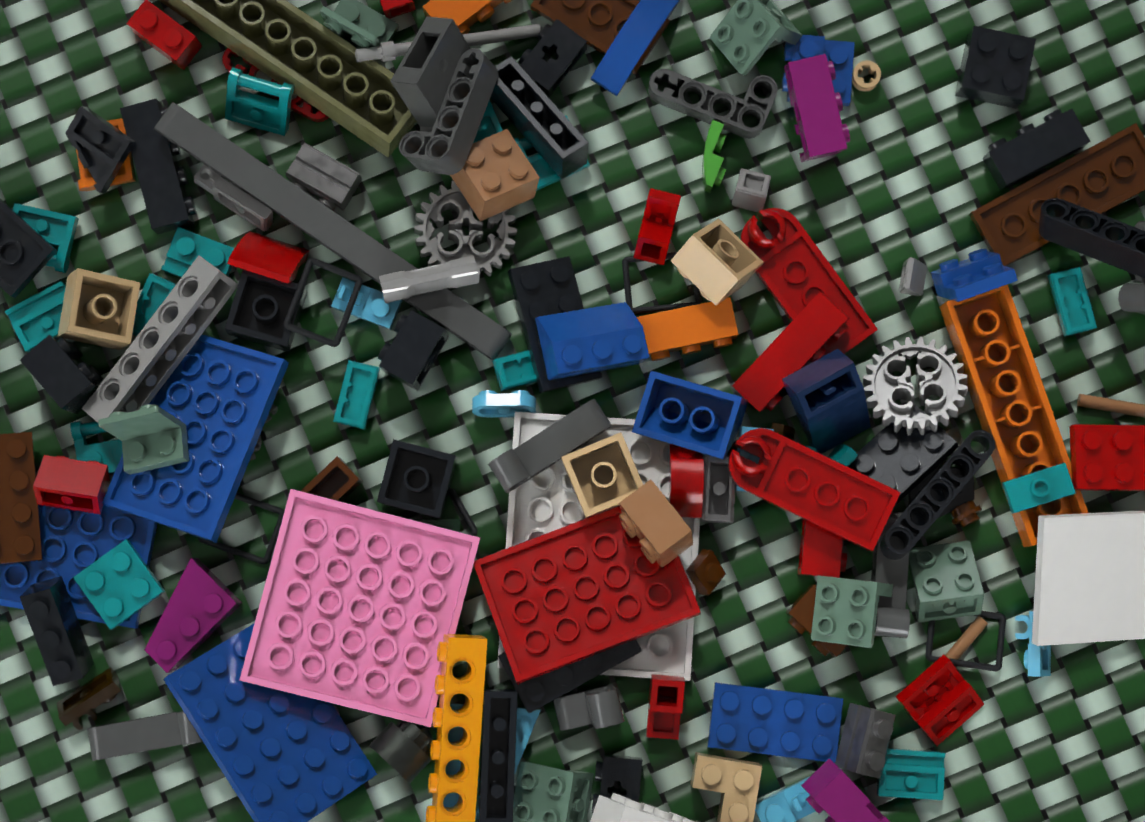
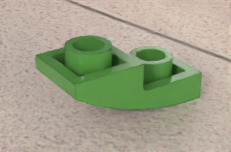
[702,120,727,193]

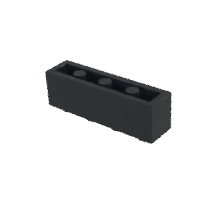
[490,56,589,179]
[120,98,197,234]
[478,689,518,822]

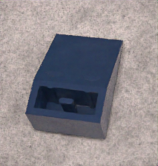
[782,349,871,454]

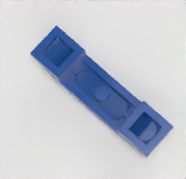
[590,0,680,96]

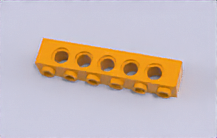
[426,634,488,822]

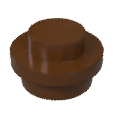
[950,500,982,528]

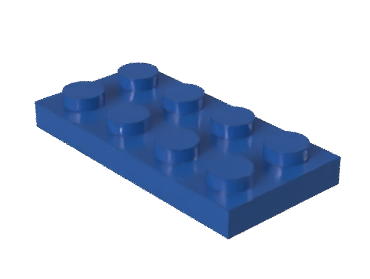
[707,682,843,763]

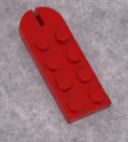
[740,208,878,357]
[1069,424,1145,491]
[728,428,901,552]

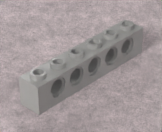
[82,255,238,423]

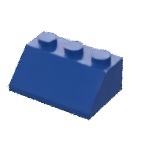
[535,302,650,380]
[632,371,748,460]

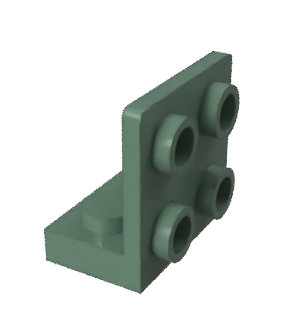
[320,0,399,49]
[710,0,803,76]
[98,404,189,475]
[909,541,984,623]
[811,575,893,648]
[513,761,594,822]

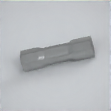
[379,255,479,303]

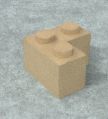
[690,752,762,822]

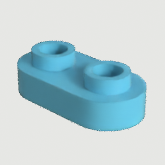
[472,390,536,418]

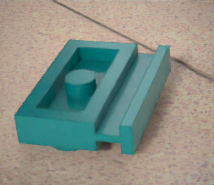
[161,227,234,278]
[5,281,66,352]
[877,748,946,800]

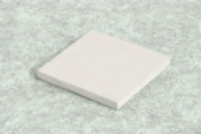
[1032,511,1145,646]

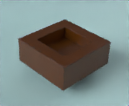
[686,549,726,595]

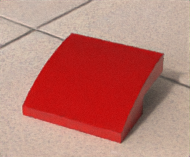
[227,231,310,284]
[896,654,984,746]

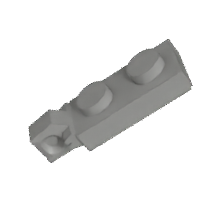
[194,164,273,232]

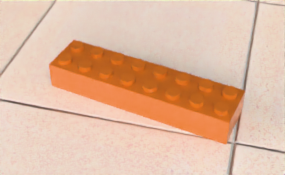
[939,284,1088,547]

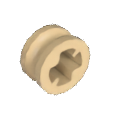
[852,60,881,92]

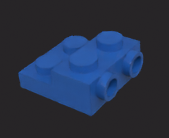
[782,35,855,106]
[930,249,1018,302]

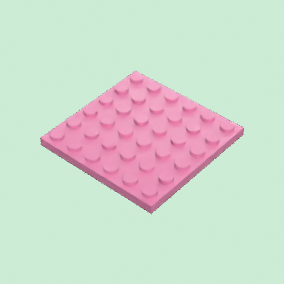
[239,489,480,727]

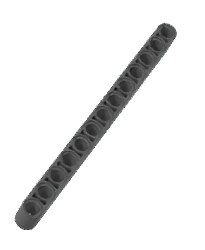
[154,102,512,360]

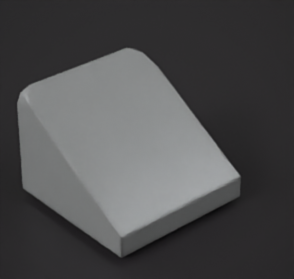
[732,168,771,212]
[899,257,927,296]

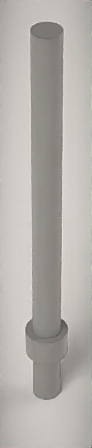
[355,24,541,62]

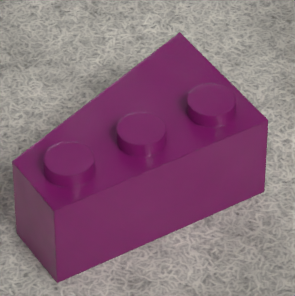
[784,54,850,162]
[144,558,242,673]
[801,759,890,822]

